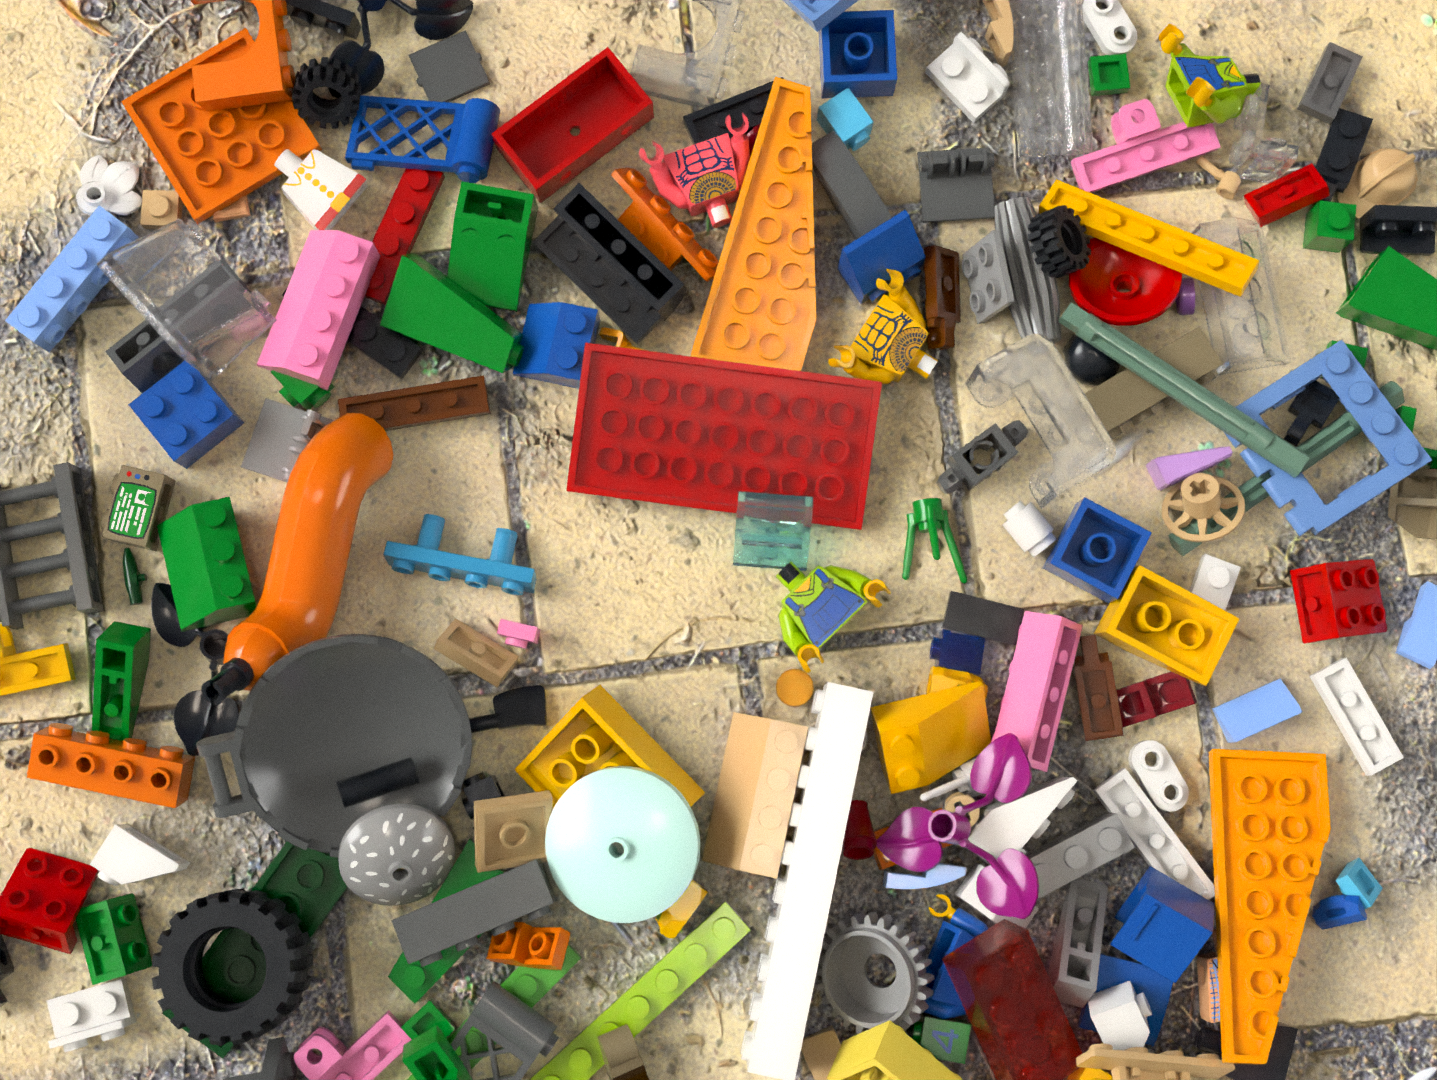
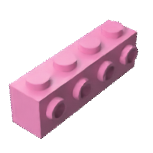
[991,611,1083,772]

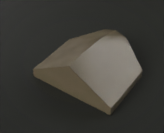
[1388,469,1437,539]

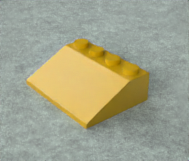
[514,685,705,846]

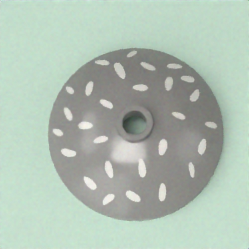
[338,804,455,906]

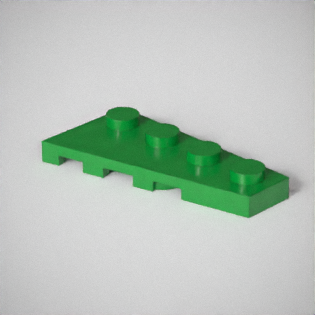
[388,838,505,1004]

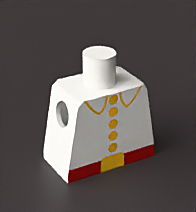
[274,149,368,230]

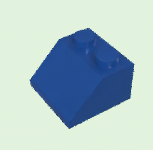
[837,210,925,304]
[513,302,600,389]

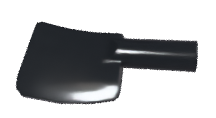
[469,685,547,733]

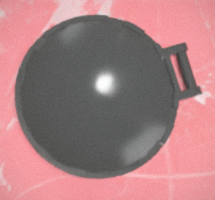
[196,634,472,858]

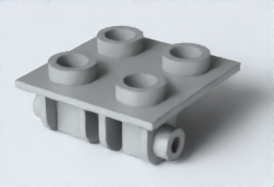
[241,398,334,482]

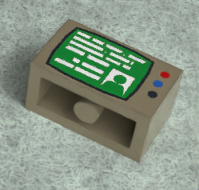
[101,465,176,552]

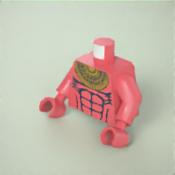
[639,112,751,228]

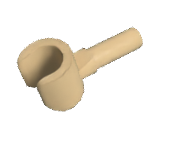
[1196,156,1241,200]

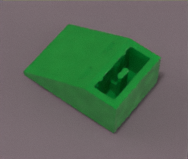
[447,181,538,312]

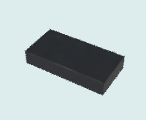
[941,591,1024,646]

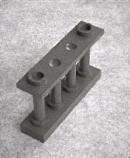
[0,462,105,630]

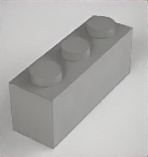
[1027,812,1135,899]

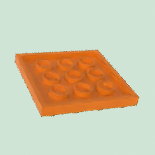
[121,28,322,224]

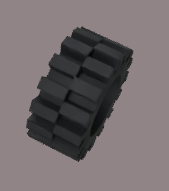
[292,57,361,129]
[1028,205,1091,278]

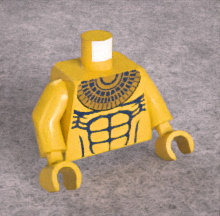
[828,269,938,384]

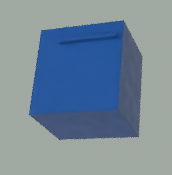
[1110,866,1215,983]

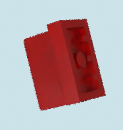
[1290,559,1387,644]
[0,848,99,954]

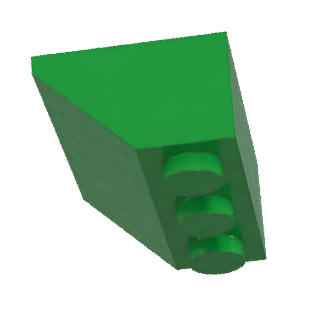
[157,497,256,632]

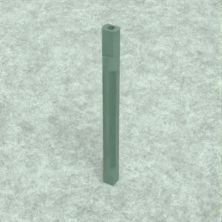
[1058,302,1310,478]
[1168,381,1405,556]

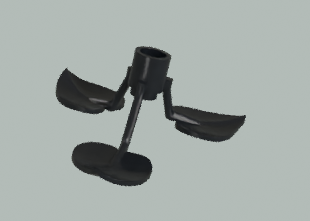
[327,0,473,98]
[151,583,239,756]

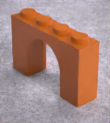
[190,0,295,112]

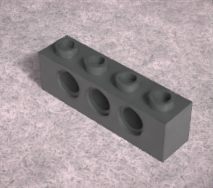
[105,258,261,393]

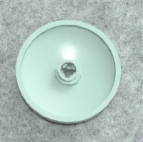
[545,766,700,923]

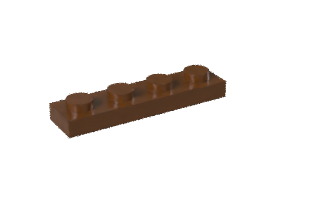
[338,375,491,431]

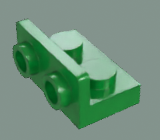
[76,893,152,985]

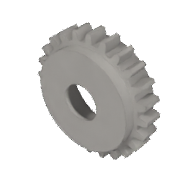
[816,911,934,1034]

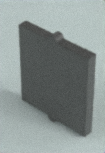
[409,30,490,102]

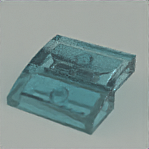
[733,491,813,571]

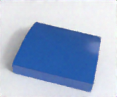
[1078,953,1173,1046]

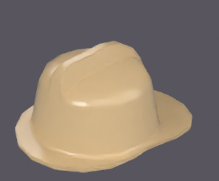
[1336,148,1418,219]

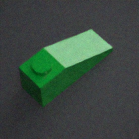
[92,621,151,741]

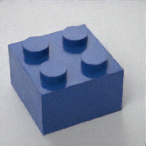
[818,10,897,99]
[128,358,244,469]
[1042,497,1152,603]

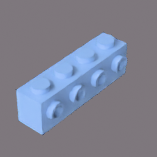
[5,205,141,353]

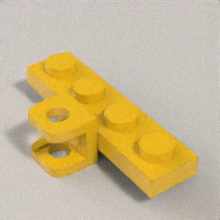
[0,623,76,696]

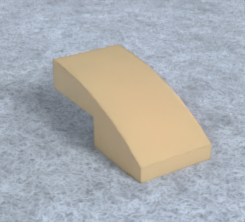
[982,0,1014,67]

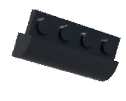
[533,183,687,345]

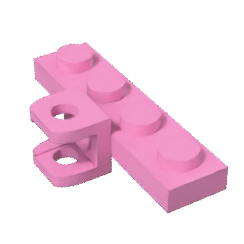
[1070,99,1221,193]
[294,1010,412,1080]

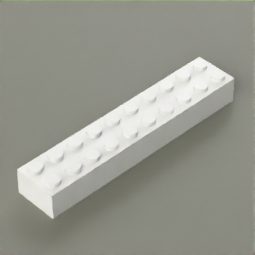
[741,682,873,1080]

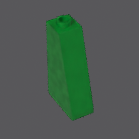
[1336,246,1437,350]
[380,253,524,373]

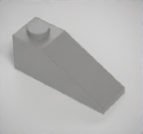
[1046,878,1108,1008]

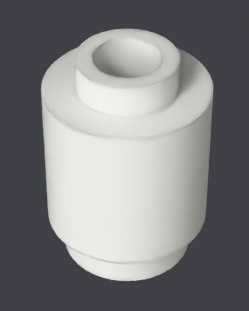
[1002,501,1057,557]

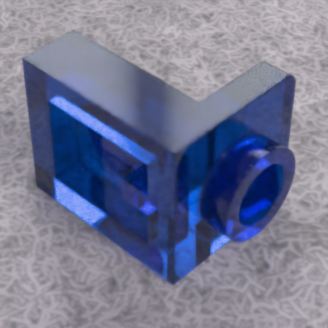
[929,629,985,676]

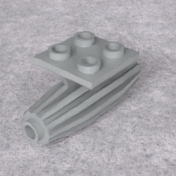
[962,197,1061,354]

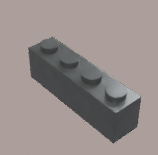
[391,858,557,967]

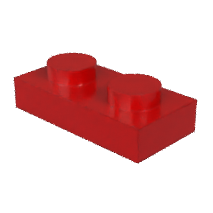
[1244,163,1330,227]

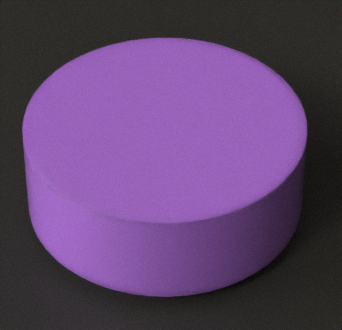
[1175,278,1195,315]

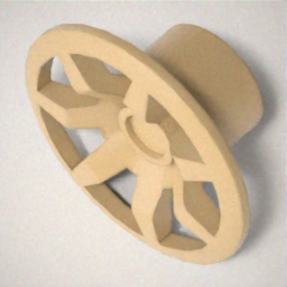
[1161,473,1245,542]

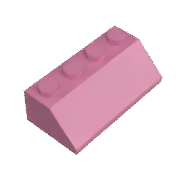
[257,230,380,390]

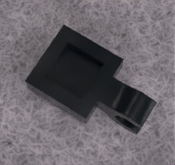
[1284,380,1339,447]

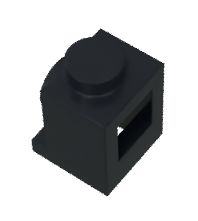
[462,772,505,829]

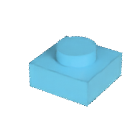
[1335,858,1383,909]

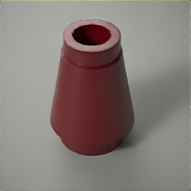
[842,800,877,860]

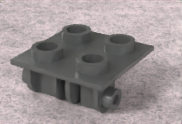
[917,147,995,223]

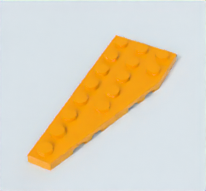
[690,77,816,371]

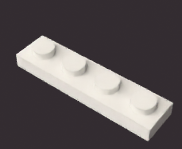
[1092,768,1215,900]

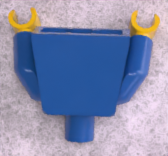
[924,894,1013,1019]

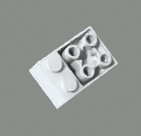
[968,777,1077,865]

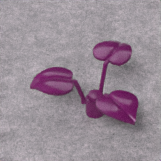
[876,733,1039,919]

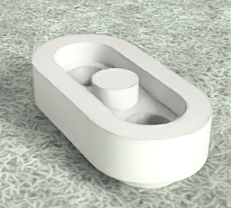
[1081,0,1137,56]
[1128,740,1189,812]

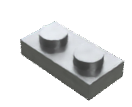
[1297,42,1363,124]

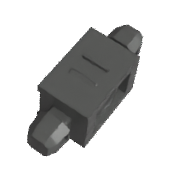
[936,420,1028,494]

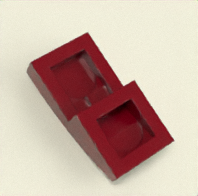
[1116,671,1197,728]

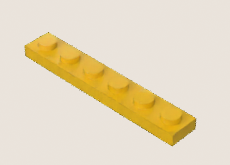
[1039,179,1259,297]

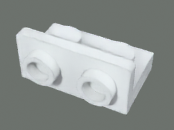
[925,32,1010,123]
[46,977,137,1052]

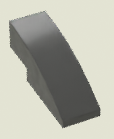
[812,131,892,240]

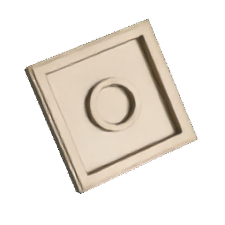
[474,790,553,873]

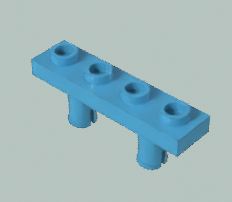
[383,514,537,595]

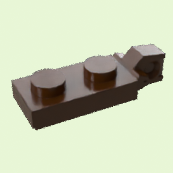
[924,245,961,351]
[1073,634,1124,741]

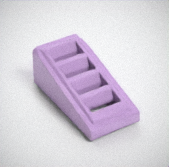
[1146,446,1233,491]

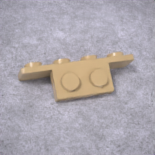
[1076,1044,1235,1080]

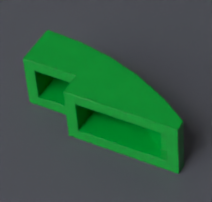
[402,1025,472,1080]

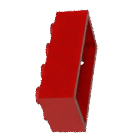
[492,47,654,203]

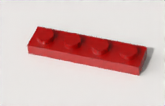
[365,168,445,306]

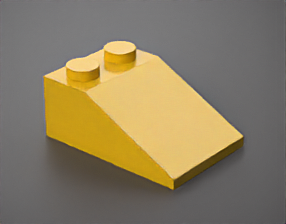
[1094,565,1240,686]
[870,681,991,794]

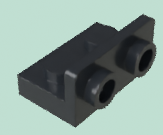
[1360,205,1437,256]

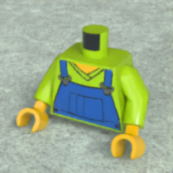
[1158,24,1261,128]
[776,561,891,673]

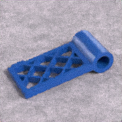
[345,95,500,183]

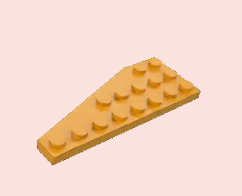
[1208,749,1331,1065]

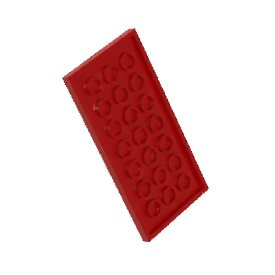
[566,342,882,530]

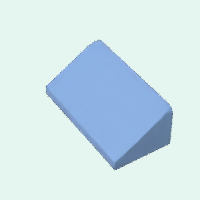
[1212,678,1302,743]

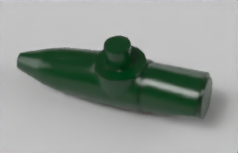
[122,548,147,605]

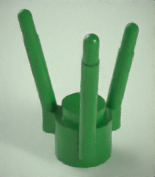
[902,498,968,584]

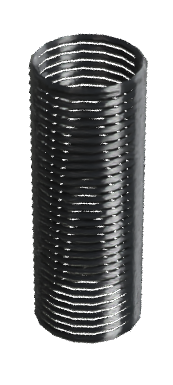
[336,757,419,808]

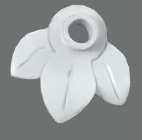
[76,155,142,216]

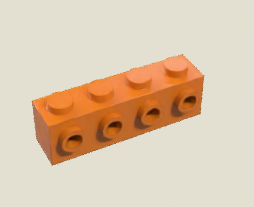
[27,723,195,808]

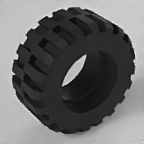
[152,889,313,1046]

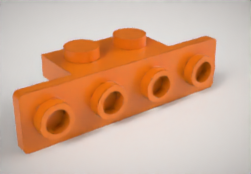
[611,168,719,281]

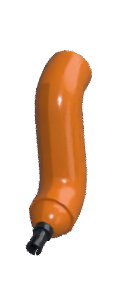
[201,413,394,705]

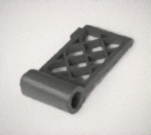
[451,981,559,1080]

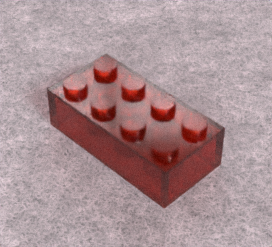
[942,919,1083,1080]

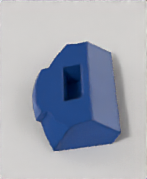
[1312,895,1367,930]

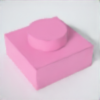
[497,619,541,649]

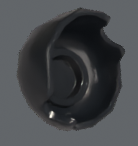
[1063,334,1120,386]

